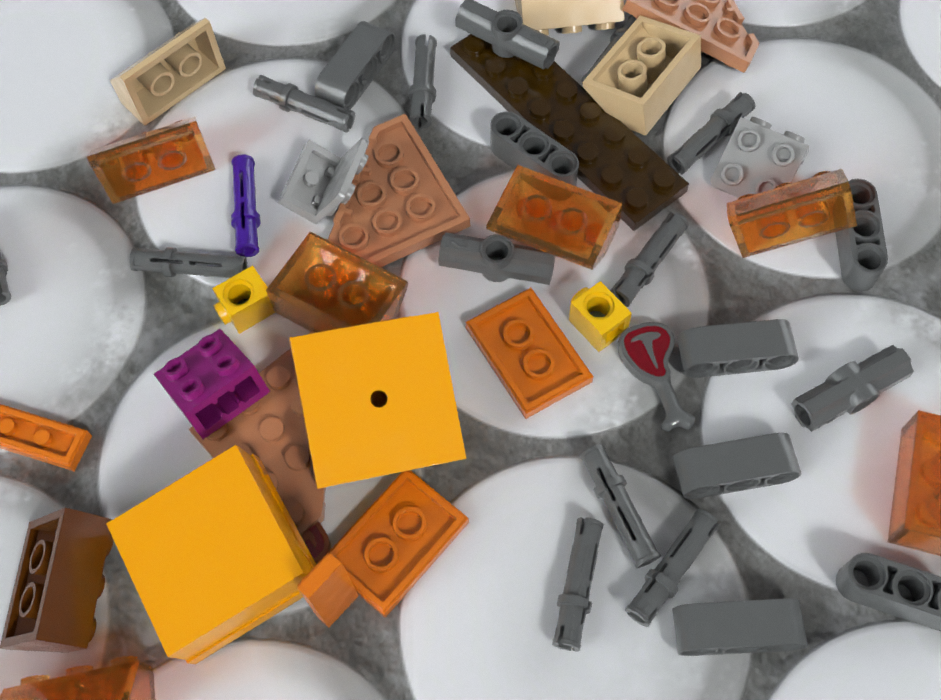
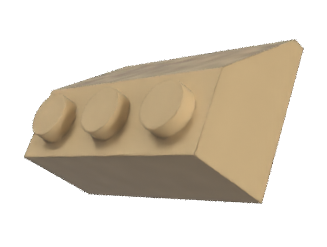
[515,0,625,36]
[582,15,701,136]
[110,18,226,126]

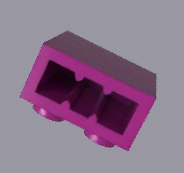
[154,329,270,440]

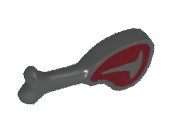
[618,322,695,432]

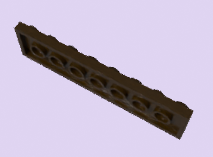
[450,34,689,231]

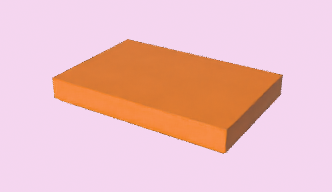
[465,287,594,419]
[328,470,469,618]

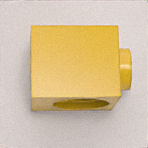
[212,265,279,334]
[569,281,632,352]

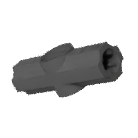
[455,0,560,69]
[438,232,556,285]
[791,345,914,432]

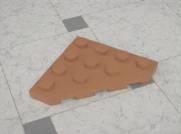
[622,0,760,73]
[320,114,471,287]
[189,330,326,535]

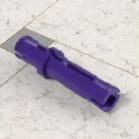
[231,154,261,257]

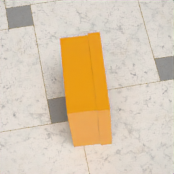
[289,312,466,489]
[106,445,317,664]

